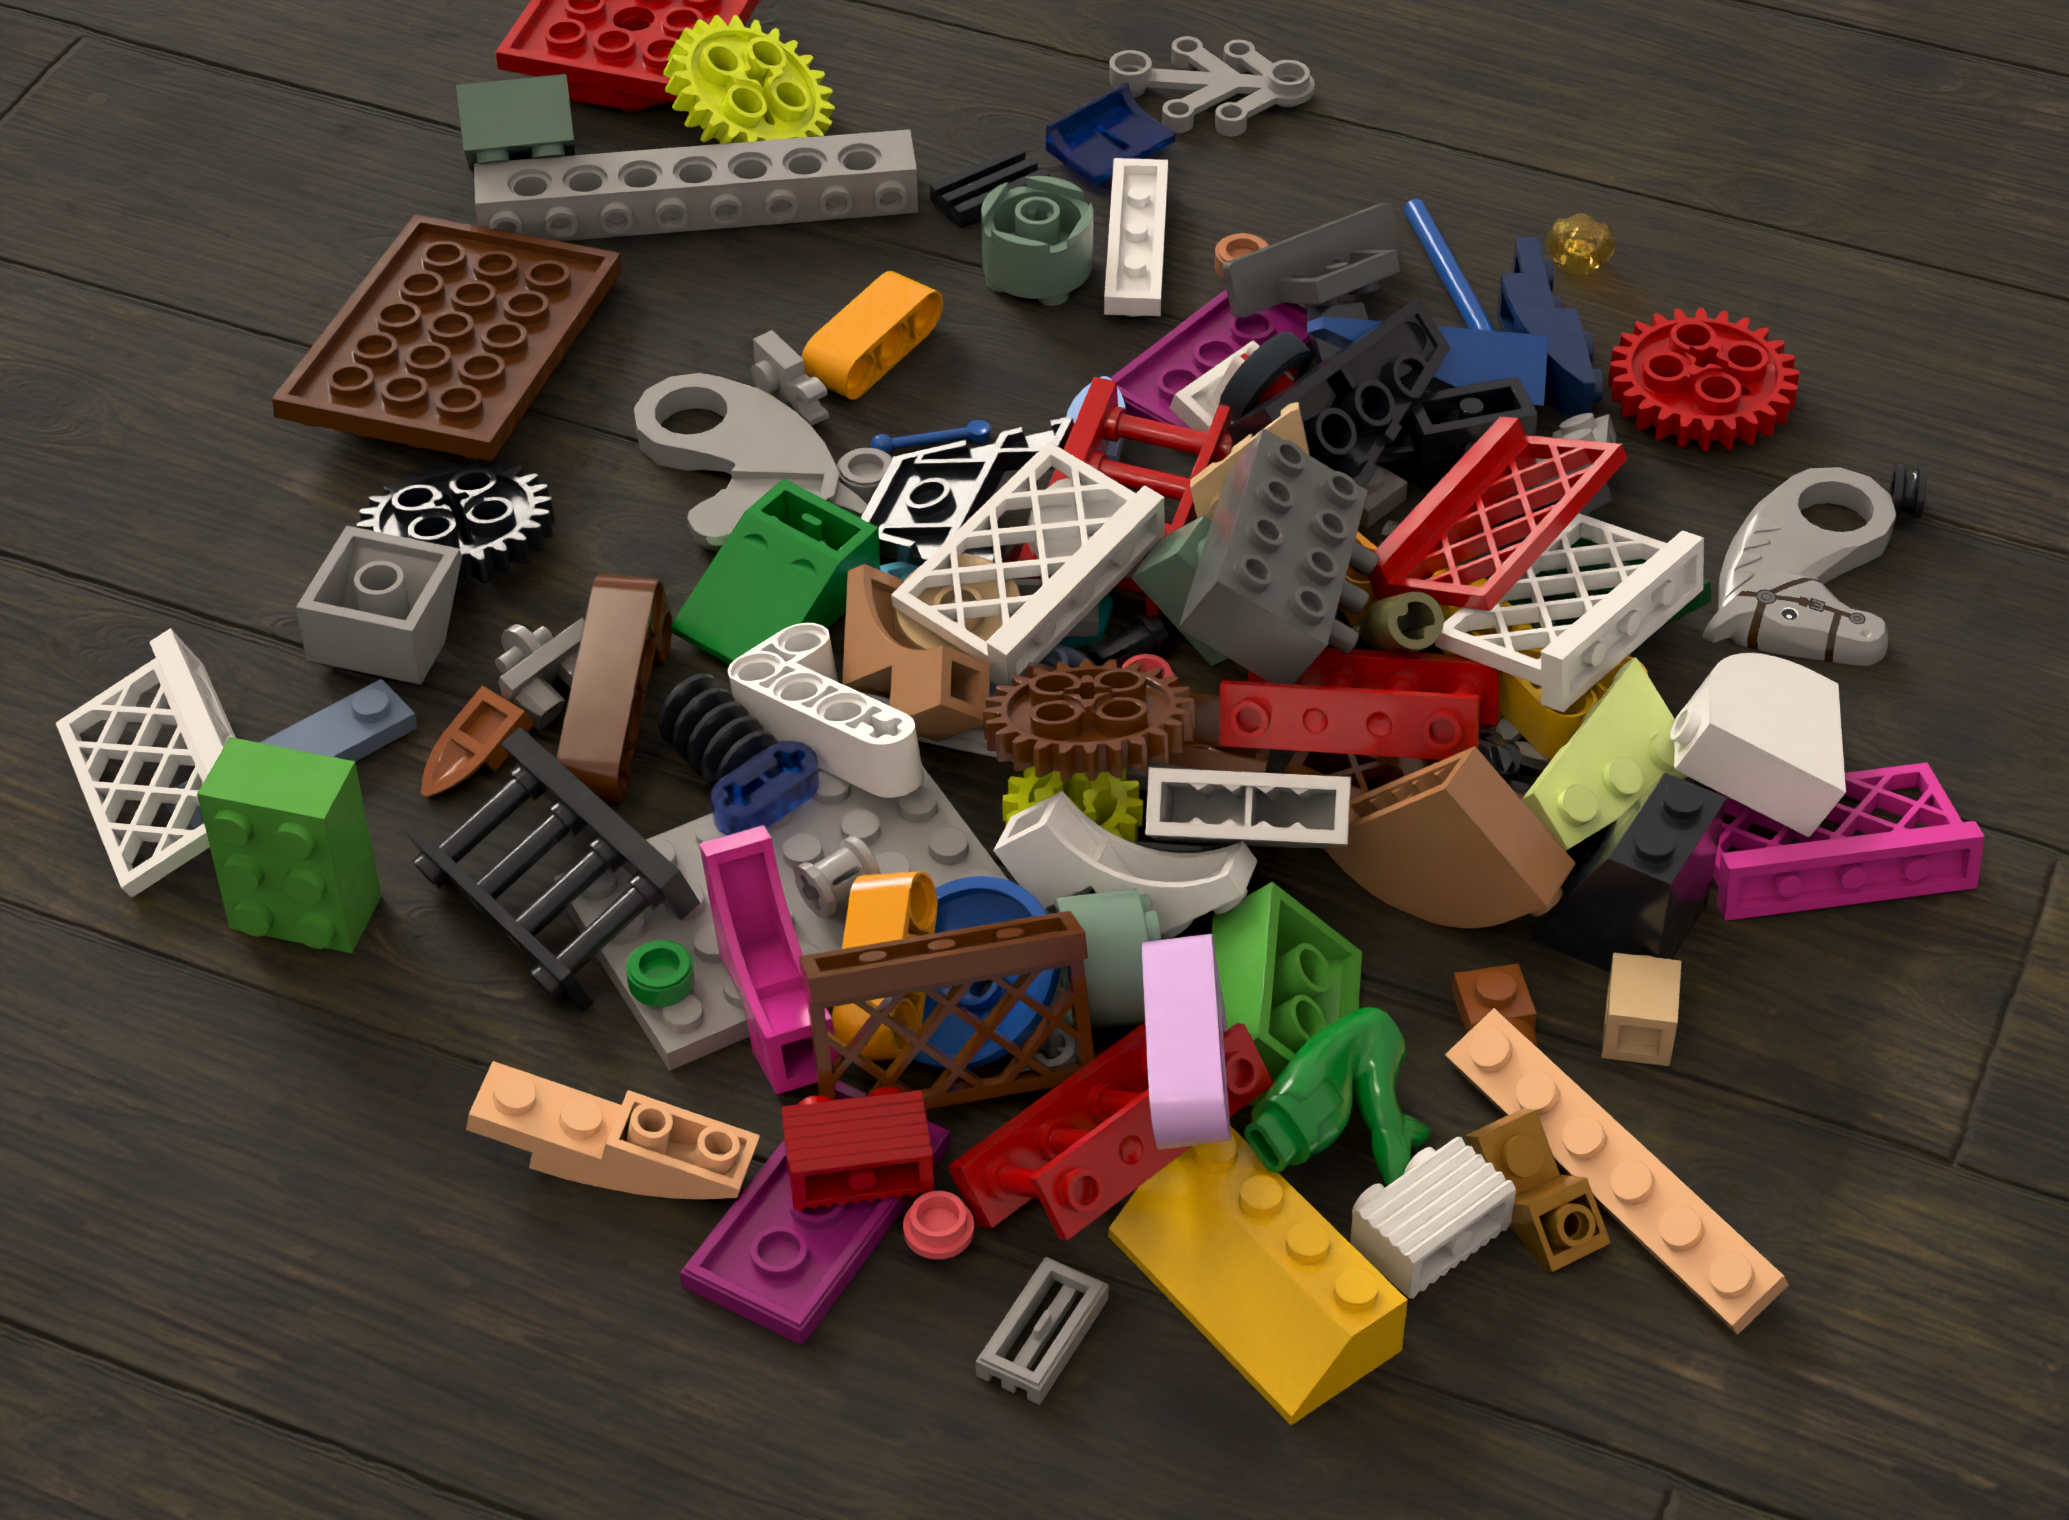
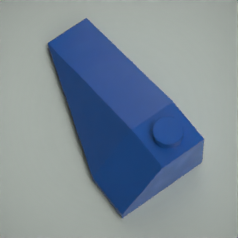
[1307,316,1548,408]

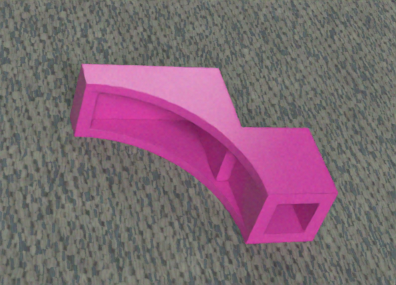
[699,825,838,1095]

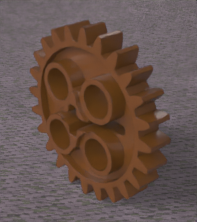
[983,659,1195,781]

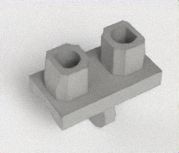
[495,618,585,731]

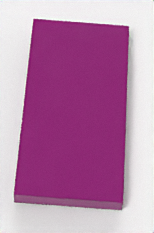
[1110,289,1313,429]
[680,1080,951,1346]

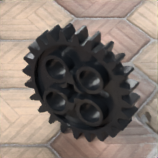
[357,459,555,589]

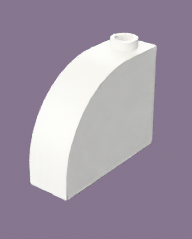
[1670,653,1846,837]
[1145,768,1351,848]

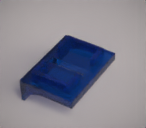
[1045,82,1176,186]

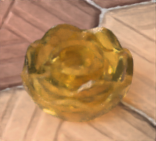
[1545,213,1616,274]

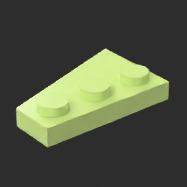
[1522,657,1688,851]

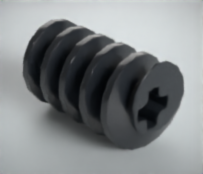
[658,673,785,806]

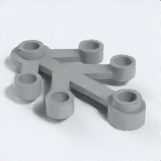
[1109,36,1315,137]

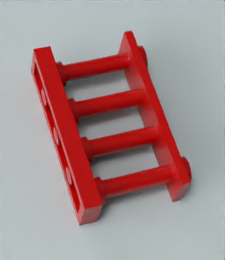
[1017,377,1236,621]
[1220,648,1502,760]
[947,1022,1273,1241]

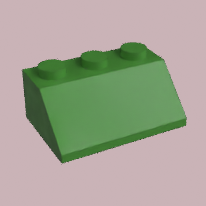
[1212,882,1362,1106]

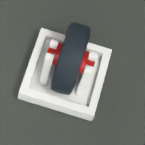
[1169,332,1313,433]

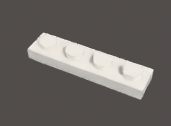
[1104,158,1168,317]

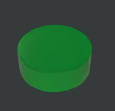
[626,940,695,1007]

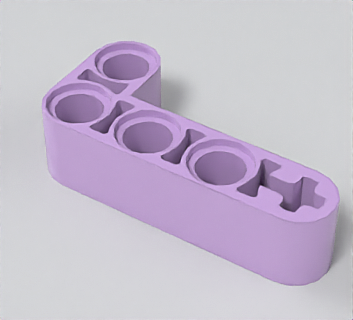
[1142,934,1231,1150]

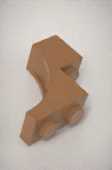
[842,564,990,742]

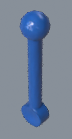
[871,420,990,454]

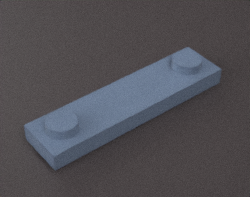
[165,679,418,830]

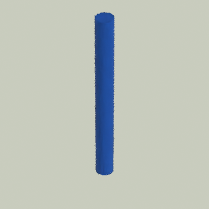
[1403,199,1495,331]

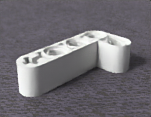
[728,623,924,798]

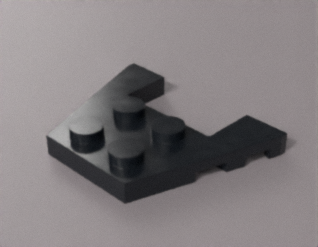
[861,417,1074,566]

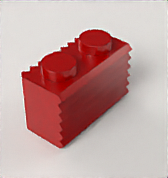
[781,1087,934,1212]

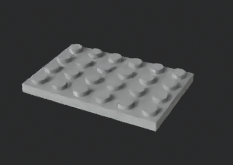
[554,765,1009,1071]

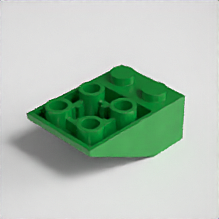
[670,478,880,665]

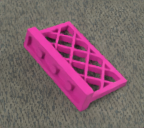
[1710,763,1985,921]

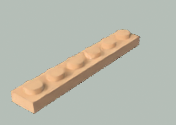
[1445,1008,1789,1335]

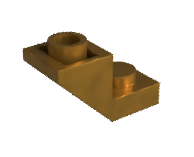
[1465,1108,1611,1272]

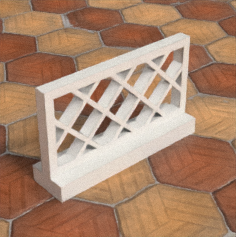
[891,442,1165,686]
[1435,513,1704,712]
[56,628,236,898]

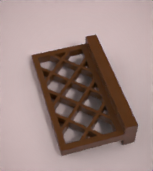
[798,911,1094,1110]

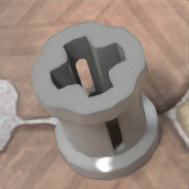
[794,835,881,919]

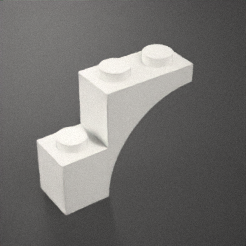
[993,791,1257,940]

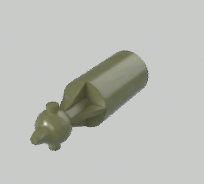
[1351,592,1444,652]

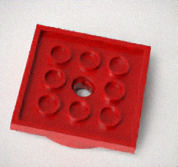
[496,0,760,112]

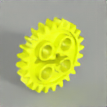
[663,15,835,144]

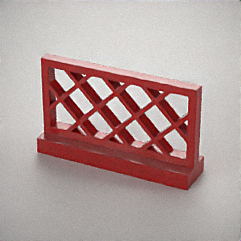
[1367,417,1628,611]

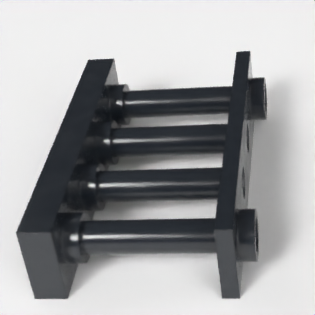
[404,727,700,1012]

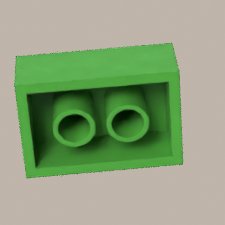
[197,737,382,953]

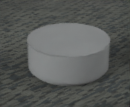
[837,448,893,503]

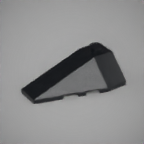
[1226,298,1450,487]

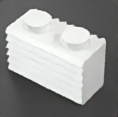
[1350,1137,1516,1299]

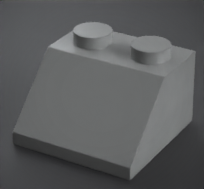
[296,526,462,685]

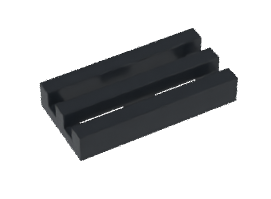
[930,146,1050,228]

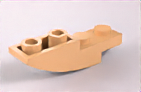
[466,1061,760,1199]

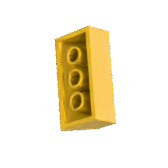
[1108,1126,1408,1425]

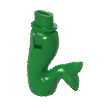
[1244,1007,1432,1186]

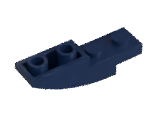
[1497,236,1603,419]

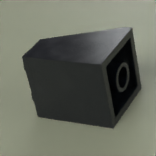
[1532,773,1727,973]

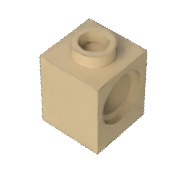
[1601,953,1682,1066]

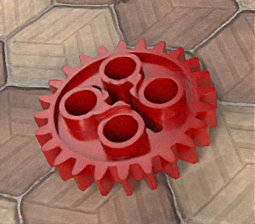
[1608,308,1799,451]

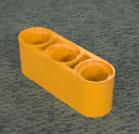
[801,271,943,400]
[832,871,938,1061]

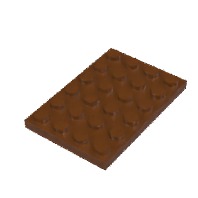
[272,214,622,461]

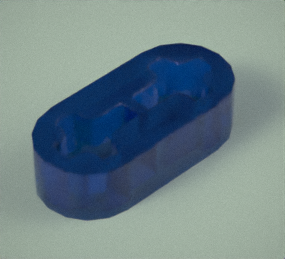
[711,741,819,836]

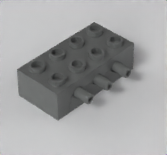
[1178,428,1379,684]

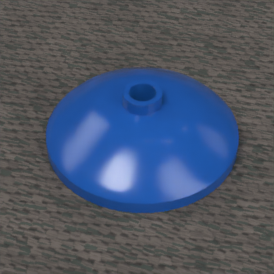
[913,876,1061,1070]

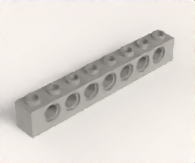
[474,129,918,241]

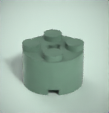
[981,176,1094,306]
[1054,889,1161,1031]

